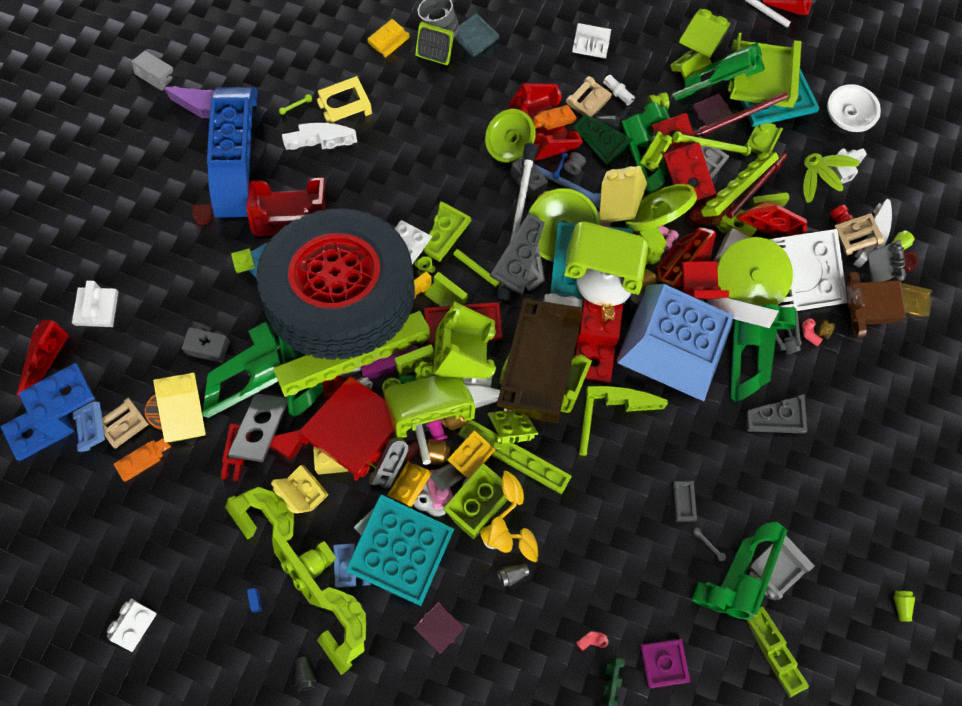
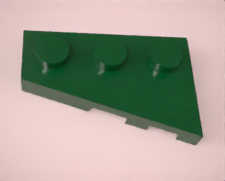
[573,114,633,165]
[602,658,625,706]

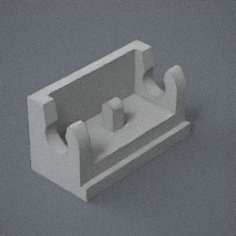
[132,51,173,91]

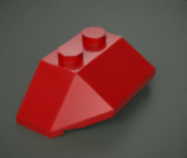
[737,201,807,238]
[656,227,716,288]

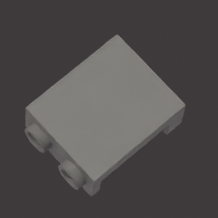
[748,536,814,601]

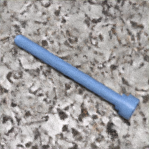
[535,164,601,209]

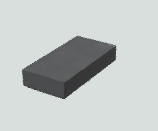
[430,463,466,492]
[672,481,697,522]

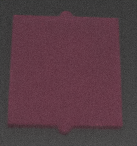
[692,94,733,126]
[414,603,464,654]

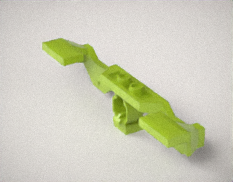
[225,487,366,675]

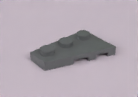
[746,394,807,434]

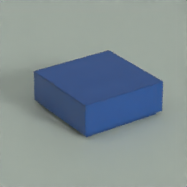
[247,588,263,612]

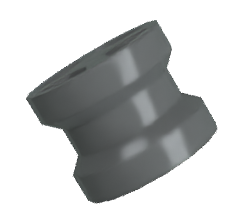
[564,152,586,175]

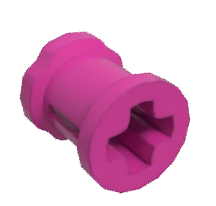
[426,419,448,440]

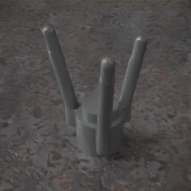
[776,313,802,355]

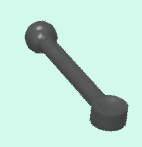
[693,527,726,561]

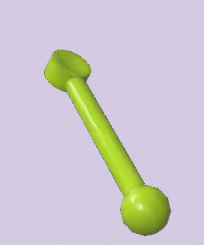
[279,94,312,115]

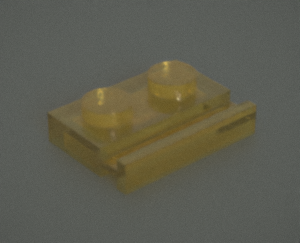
[901,283,932,317]

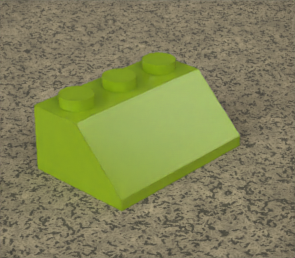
[443,463,508,539]

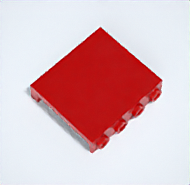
[299,376,396,481]

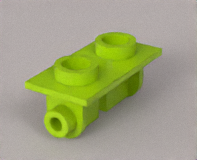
[640,131,673,172]

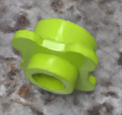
[414,256,435,276]

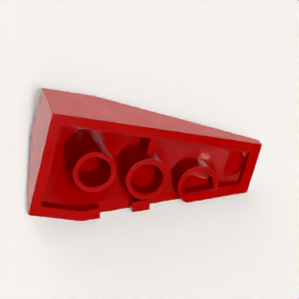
[17,320,69,397]

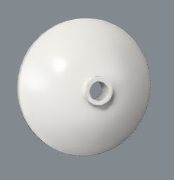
[827,85,881,132]
[576,268,631,306]

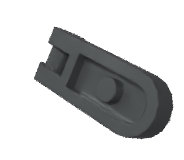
[369,437,409,489]

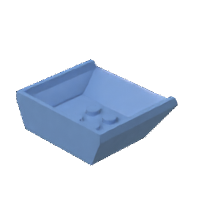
[617,284,733,401]

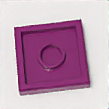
[640,639,690,689]

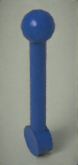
[553,152,568,179]

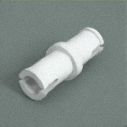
[603,75,635,105]

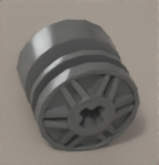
[417,0,459,38]

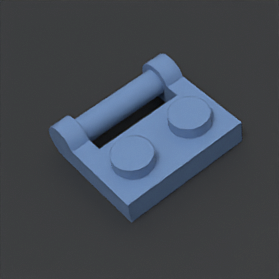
[73,402,105,452]

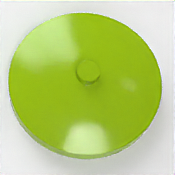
[624,184,697,231]
[528,189,600,262]
[717,237,793,306]

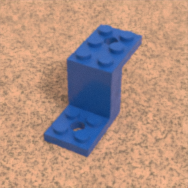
[0,363,96,461]

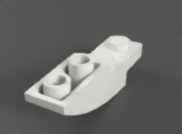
[282,123,357,150]
[854,199,892,268]

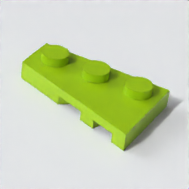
[424,201,471,262]

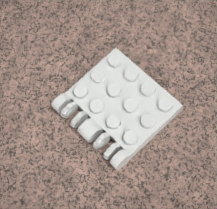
[769,229,847,311]

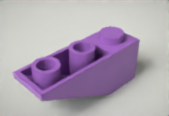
[165,86,215,119]

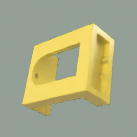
[317,76,372,124]

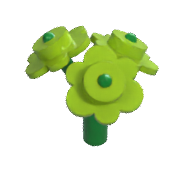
[399,361,436,383]

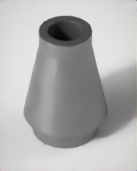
[497,563,529,587]

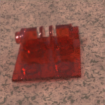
[690,195,737,225]

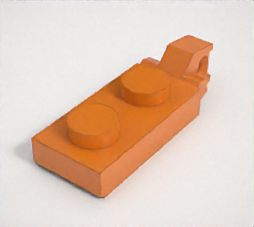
[533,105,577,130]
[114,438,171,481]

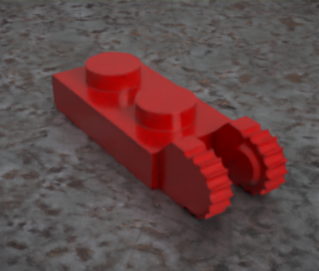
[221,424,251,481]

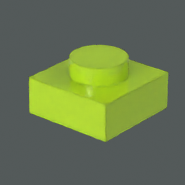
[231,248,255,273]

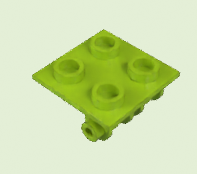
[488,411,538,444]

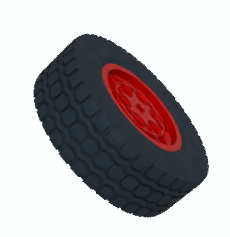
[257,208,415,360]

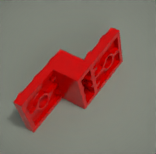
[652,113,716,202]
[575,298,623,385]

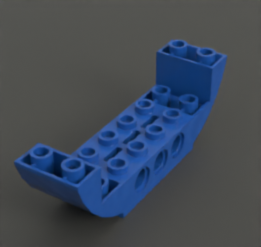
[207,87,258,217]

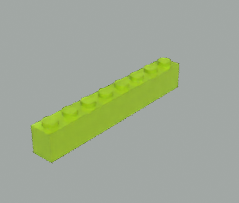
[273,311,430,397]

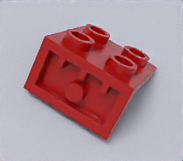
[682,261,729,300]

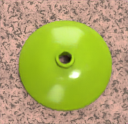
[485,109,536,163]

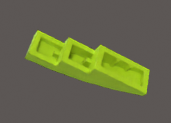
[585,386,668,412]
[746,607,809,698]

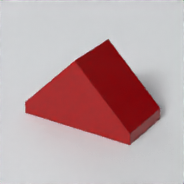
[269,430,303,461]

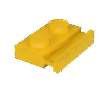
[368,19,410,58]
[447,430,496,480]
[387,462,432,508]

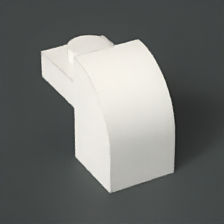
[829,148,867,184]

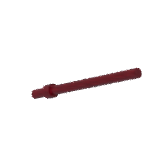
[693,92,788,137]
[726,152,787,219]

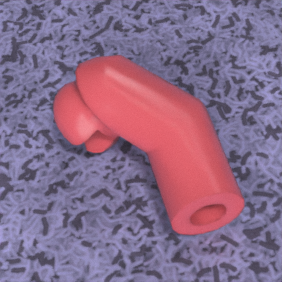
[802,319,823,346]
[576,631,609,651]

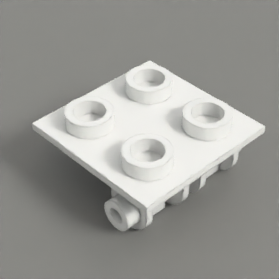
[572,23,611,58]
[395,220,432,264]

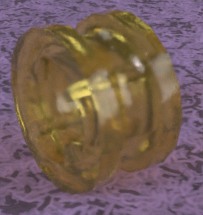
[601,303,615,322]
[818,320,835,339]

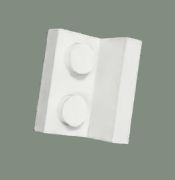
[72,281,118,327]

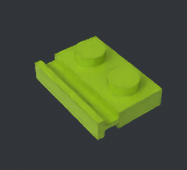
[746,123,783,155]

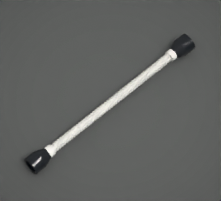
[496,143,539,303]

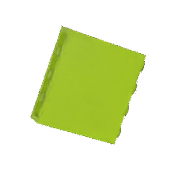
[728,33,801,108]

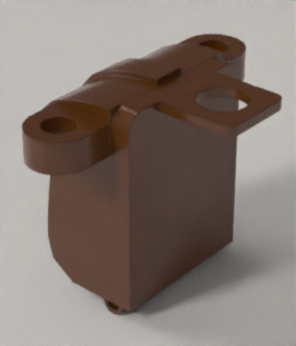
[846,272,906,337]

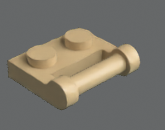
[566,76,612,117]
[835,213,884,255]
[102,397,149,449]

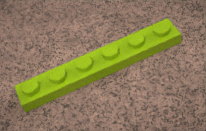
[701,152,779,217]
[458,420,572,495]

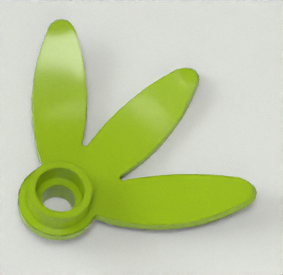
[803,153,860,203]

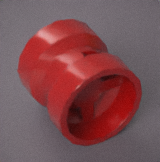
[829,205,855,225]

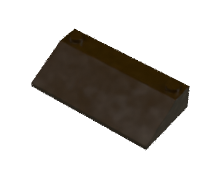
[497,299,582,424]

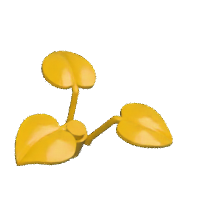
[480,471,538,562]

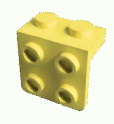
[271,465,329,513]

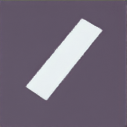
[706,298,779,328]

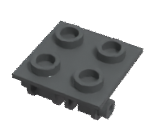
[868,240,906,282]

